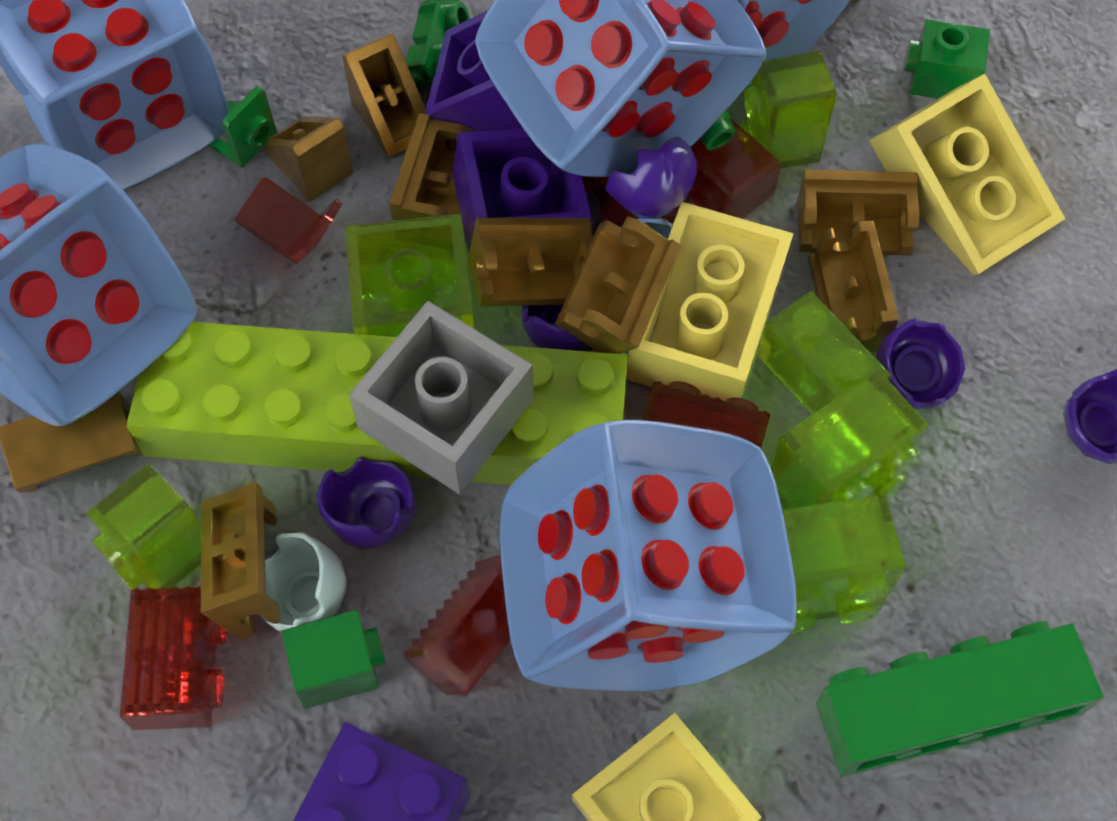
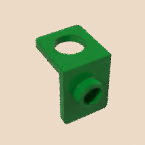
[209,86,278,168]

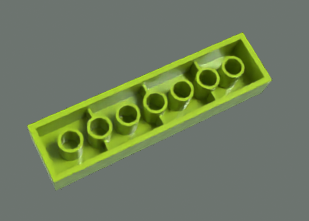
[126,322,628,485]

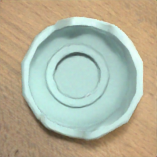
[260,532,347,633]

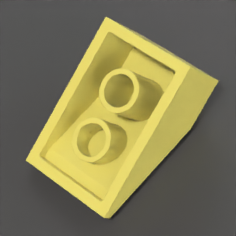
[869,74,1065,275]
[626,202,794,414]

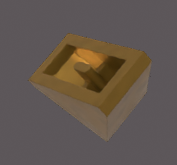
[342,33,426,157]
[262,116,353,202]

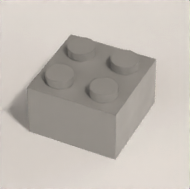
[349,301,534,495]

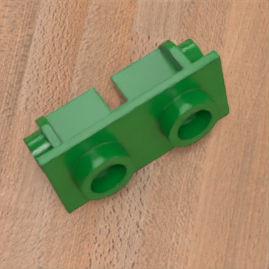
[406,0,470,91]

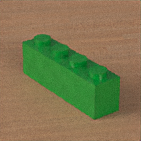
[816,621,1104,778]

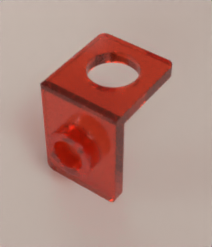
[235,177,343,264]

